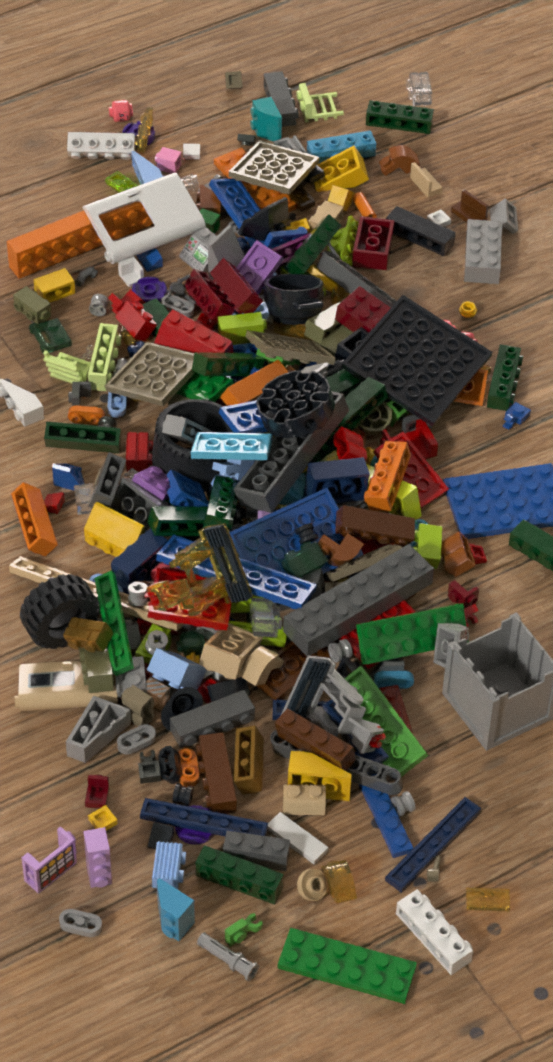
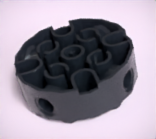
[256,370,336,438]

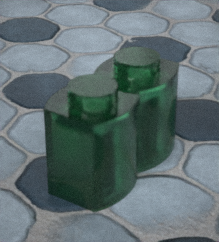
[281,541,328,578]

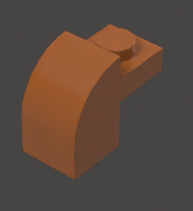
[379,145,420,176]
[315,533,364,566]

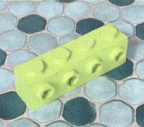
[88,323,121,391]

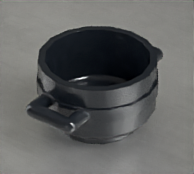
[264,273,324,325]

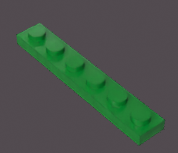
[94,570,134,676]

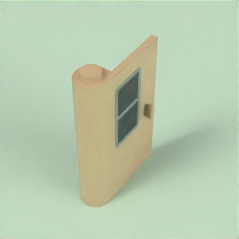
[15,660,118,712]

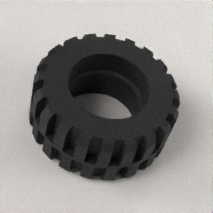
[20,574,100,649]

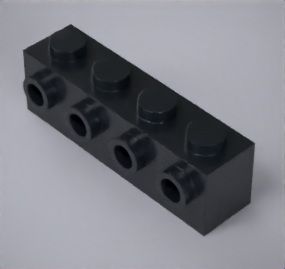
[386,206,456,256]

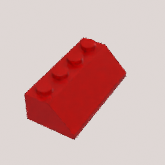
[154,309,233,353]

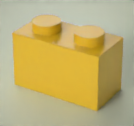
[33,268,75,303]

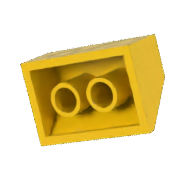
[84,502,145,557]

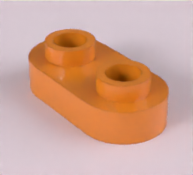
[68,405,105,425]
[178,748,200,787]

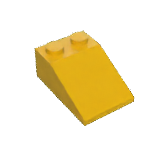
[314,146,369,192]
[288,751,352,802]

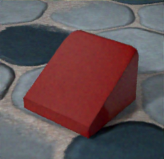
[44,492,65,514]
[469,543,487,565]

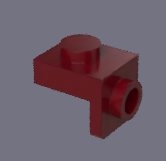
[448,580,479,609]
[85,774,110,809]

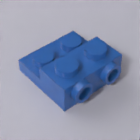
[167,470,209,507]

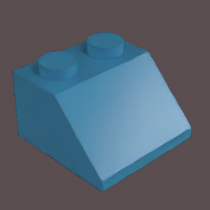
[157,878,195,941]

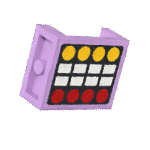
[21,827,77,894]

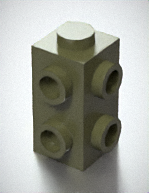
[13,286,51,325]

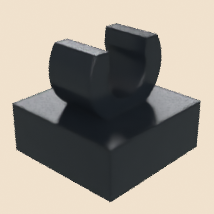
[336,657,361,679]

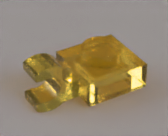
[118,323,145,346]

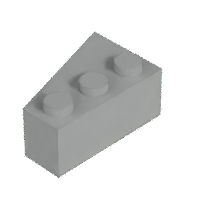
[66,696,131,763]

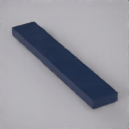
[385,797,482,893]
[140,798,268,837]

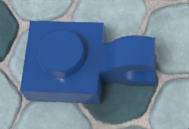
[503,402,531,430]

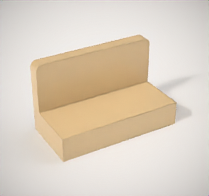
[410,162,442,197]

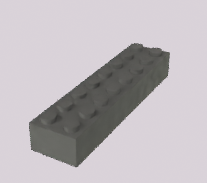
[234,391,349,513]
[283,544,434,656]

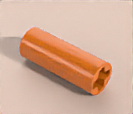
[352,192,377,218]

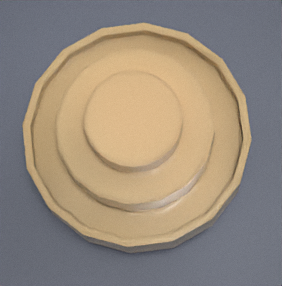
[297,869,328,901]

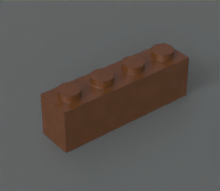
[335,505,415,547]
[275,708,356,772]
[195,732,237,814]

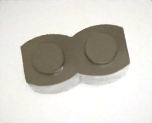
[121,685,154,726]

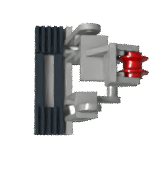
[281,655,386,754]

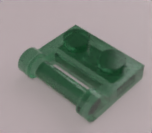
[28,318,72,353]

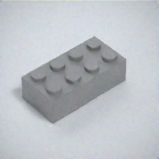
[464,219,502,284]

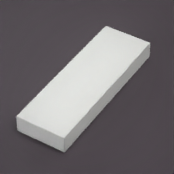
[267,812,328,865]

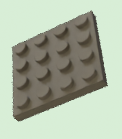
[229,140,319,194]
[245,330,335,365]
[105,342,195,407]

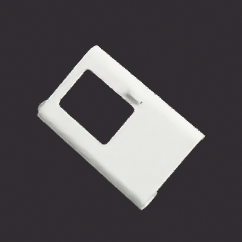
[82,173,206,264]

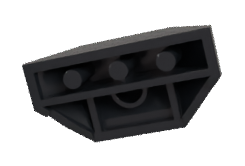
[238,197,289,241]

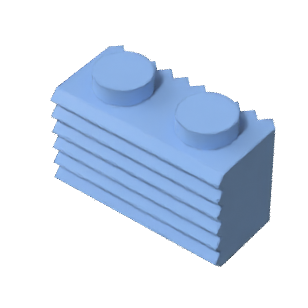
[152,841,186,890]

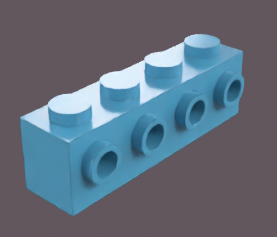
[307,130,376,164]

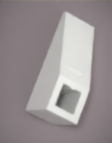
[0,379,44,427]

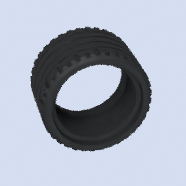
[152,399,234,492]

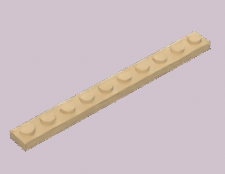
[9,557,184,631]

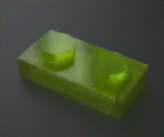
[105,171,139,193]

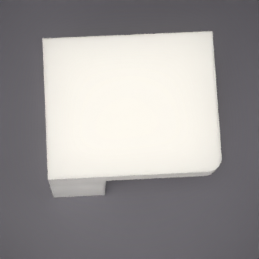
[118,256,144,287]

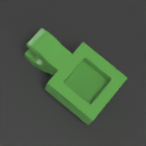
[225,913,263,947]

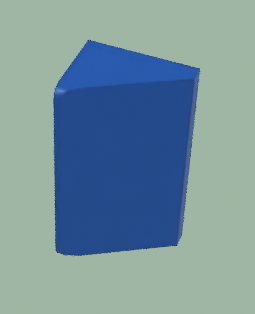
[136,248,163,272]

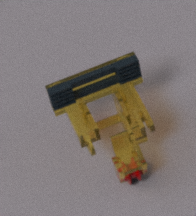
[144,523,253,616]

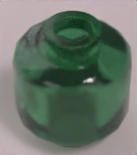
[176,630,205,657]

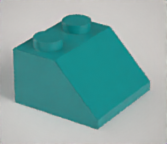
[250,97,282,141]

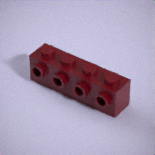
[210,257,263,314]
[184,269,235,325]

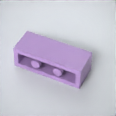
[84,827,112,888]

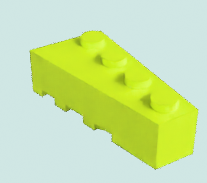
[366,464,422,520]

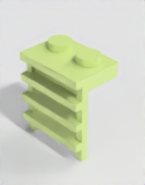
[296,83,344,122]
[43,350,91,384]

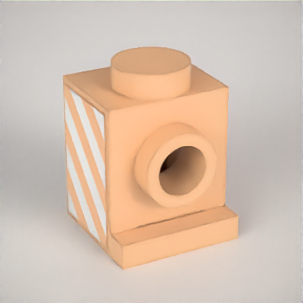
[146,677,170,710]

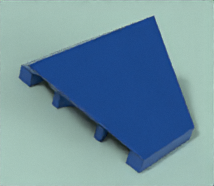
[52,463,88,495]

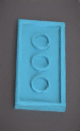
[191,432,273,460]

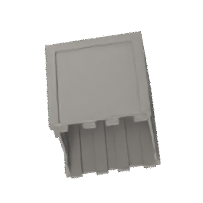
[442,612,553,751]

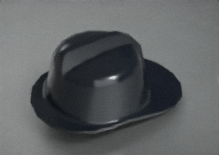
[161,687,203,731]

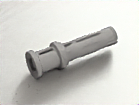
[197,932,259,981]

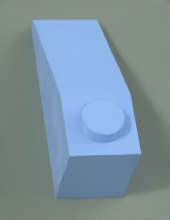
[131,151,165,185]

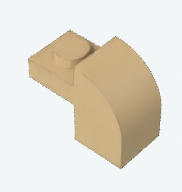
[240,646,284,686]

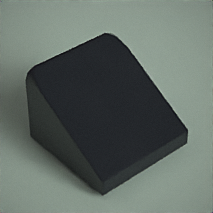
[147,822,174,850]

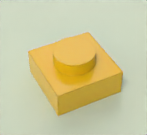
[88,805,118,831]

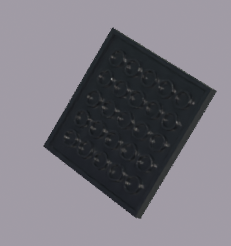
[341,295,493,427]

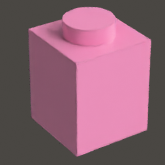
[155,147,181,174]

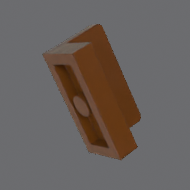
[451,189,489,223]

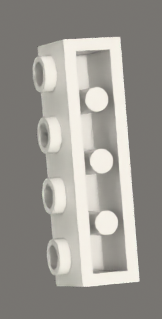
[67,132,135,160]
[396,889,473,975]

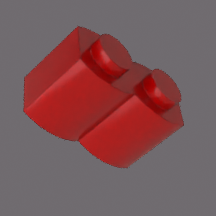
[333,427,367,462]

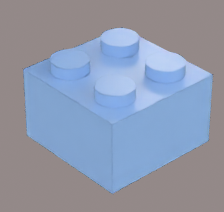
[147,648,206,690]

